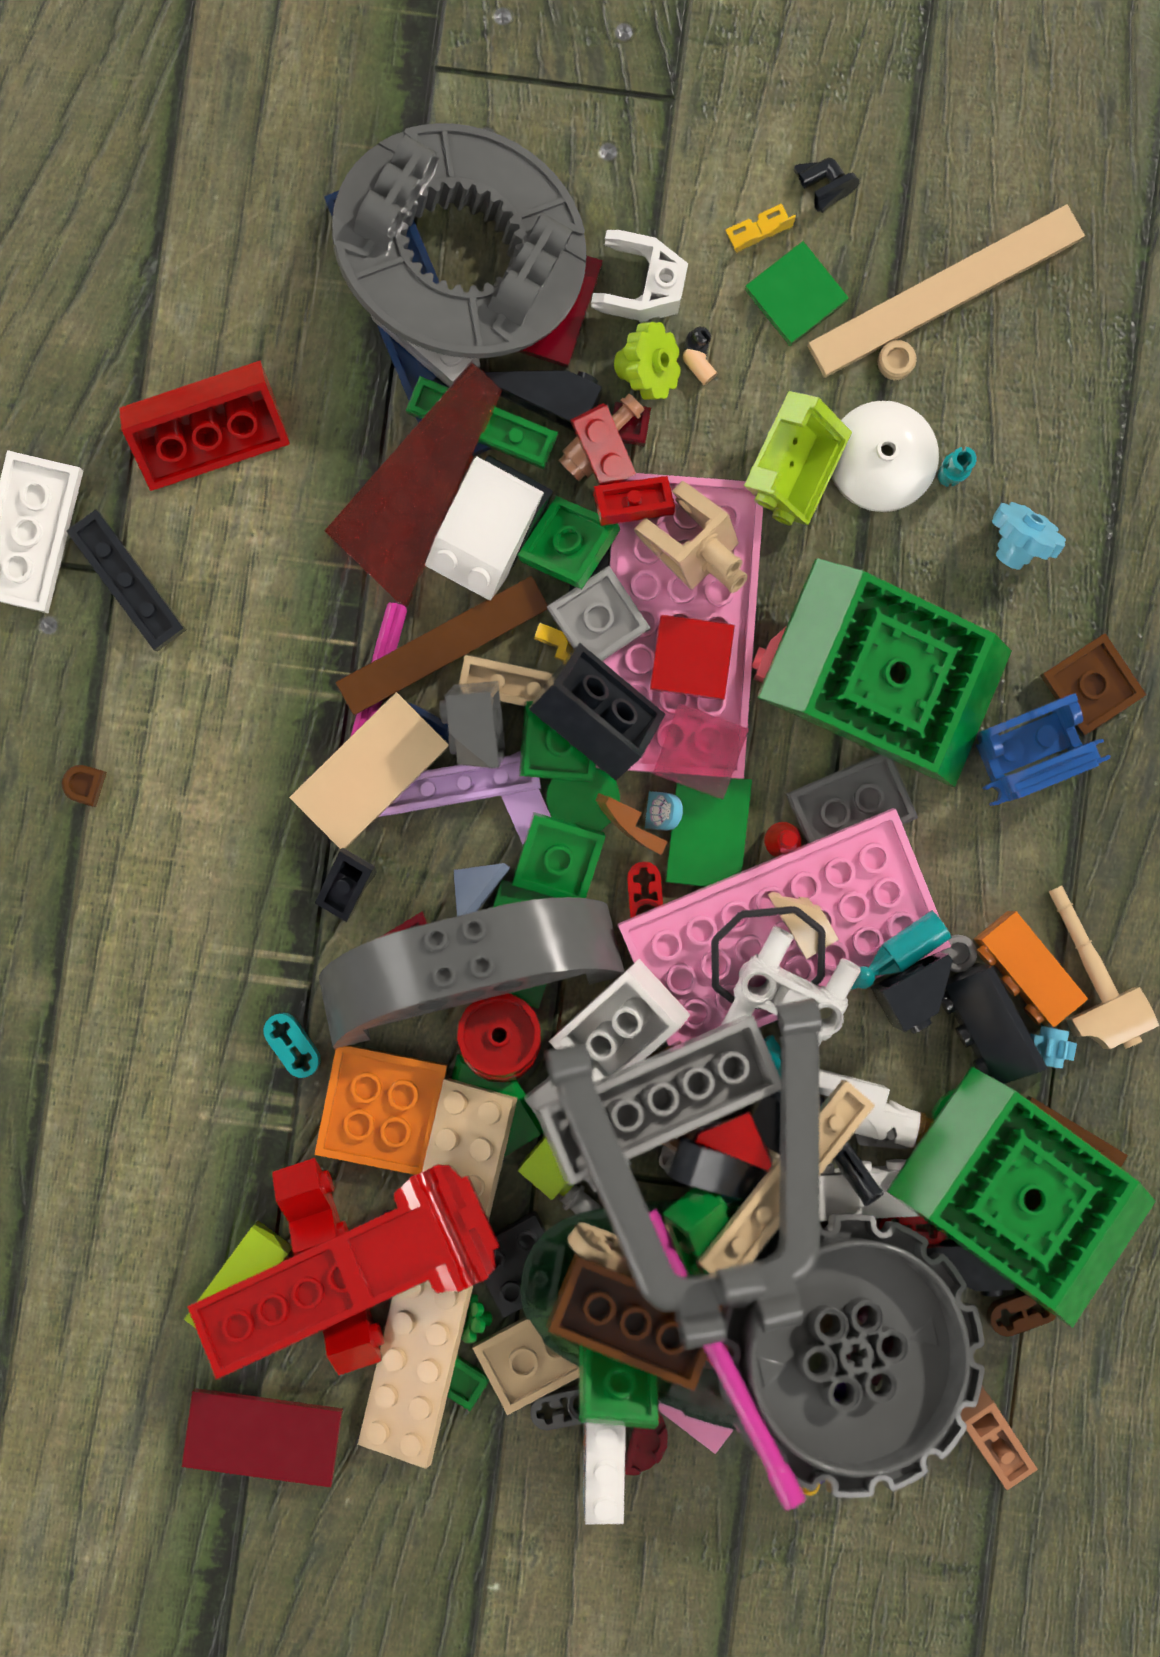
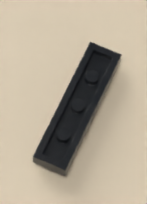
[66,509,186,652]

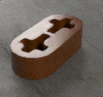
[986,1291,1056,1337]

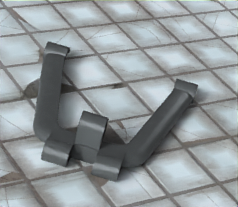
[546,998,822,1350]

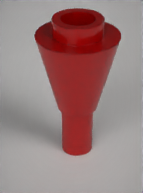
[764,822,801,857]

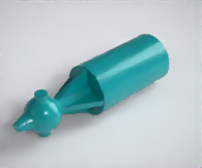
[850,910,952,990]

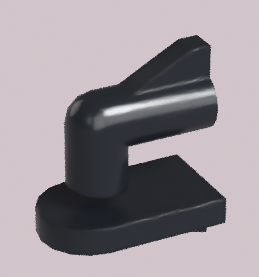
[794,157,860,213]

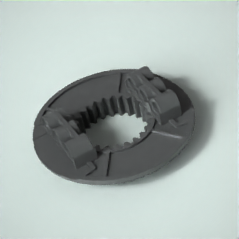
[332,123,586,358]

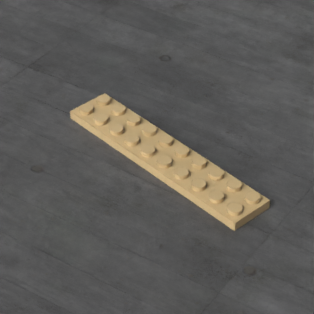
[358,1078,518,1469]

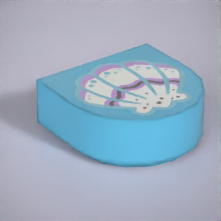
[645,791,683,831]

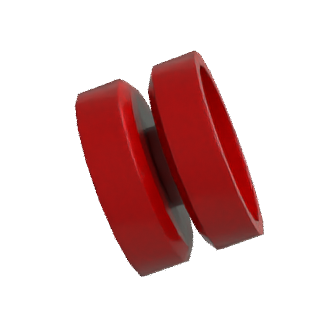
[457,993,541,1083]

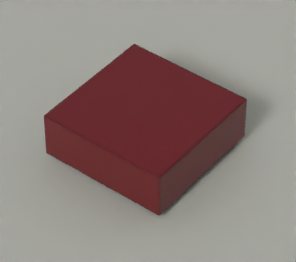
[613,402,651,447]

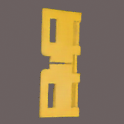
[726,203,796,253]

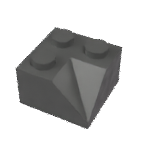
[440,681,506,768]

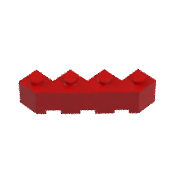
[272,1158,384,1375]

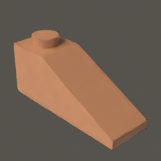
[961,1386,1038,1491]

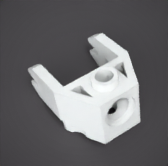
[591,230,688,323]

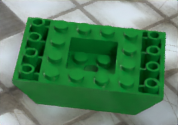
[757,558,1012,787]
[886,1067,1156,1328]

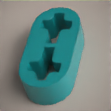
[263,1013,321,1078]

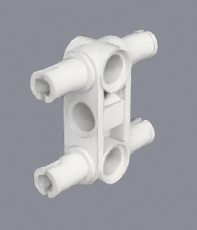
[721,926,861,1045]

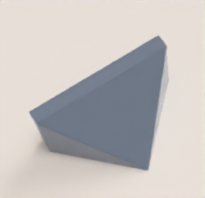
[454,863,511,916]

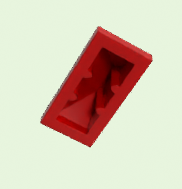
[696,1113,773,1171]

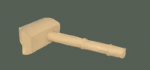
[1048,885,1159,1049]

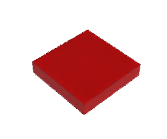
[650,614,735,700]

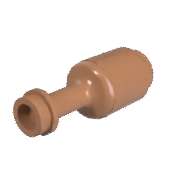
[558,394,645,481]

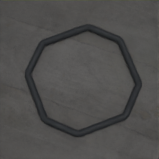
[711,906,826,1009]

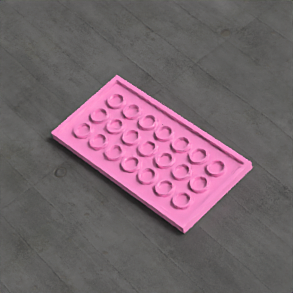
[596,473,763,779]
[618,808,951,1046]

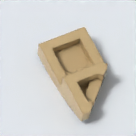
[768,892,839,959]

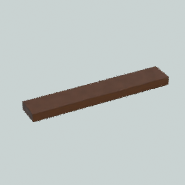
[335,576,548,716]

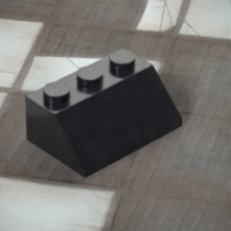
[529,643,665,781]
[941,963,1047,1084]

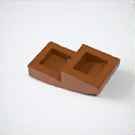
[596,793,668,855]

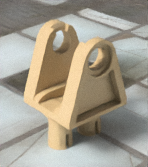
[634,481,748,593]

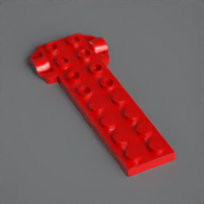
[187,1164,500,1379]

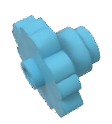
[992,502,1066,570]

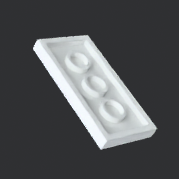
[0,450,83,613]

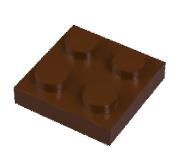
[1040,633,1147,737]

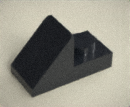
[315,847,377,922]

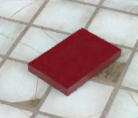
[517,255,603,368]

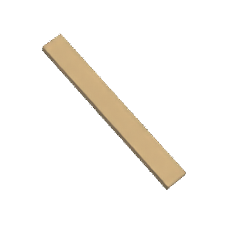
[807,204,1085,378]

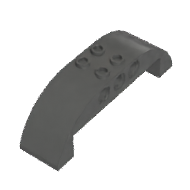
[319,897,624,1049]

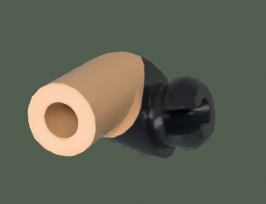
[683,326,718,385]

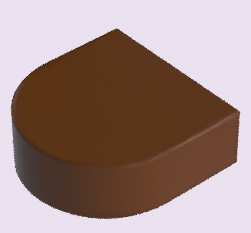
[62,765,107,807]

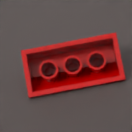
[119,361,290,491]

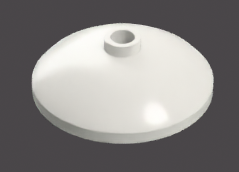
[831,401,939,512]

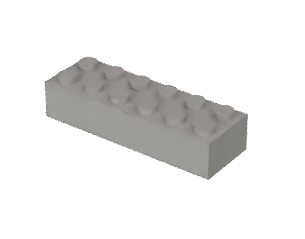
[534,1016,781,1185]

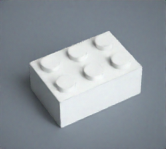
[549,959,690,1082]

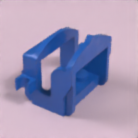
[976,693,1111,806]

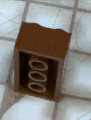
[546,1253,723,1391]

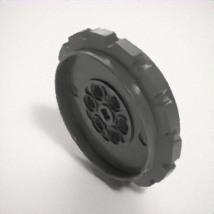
[717,1213,984,1498]

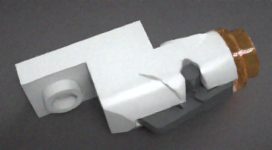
[819,1069,934,1149]

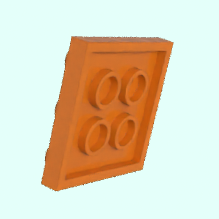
[314,1045,448,1175]

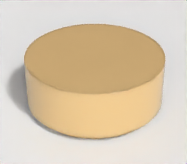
[877,340,916,380]

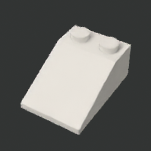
[425,457,544,600]

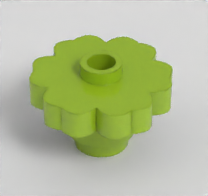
[614,322,681,400]

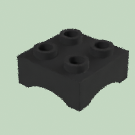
[484,1210,567,1318]

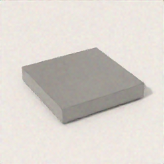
[547,566,650,661]

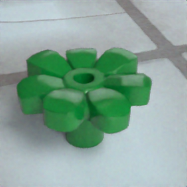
[461,1294,492,1343]

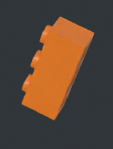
[974,911,1088,1028]

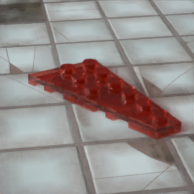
[324,363,502,608]

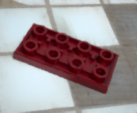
[182,1388,343,1488]

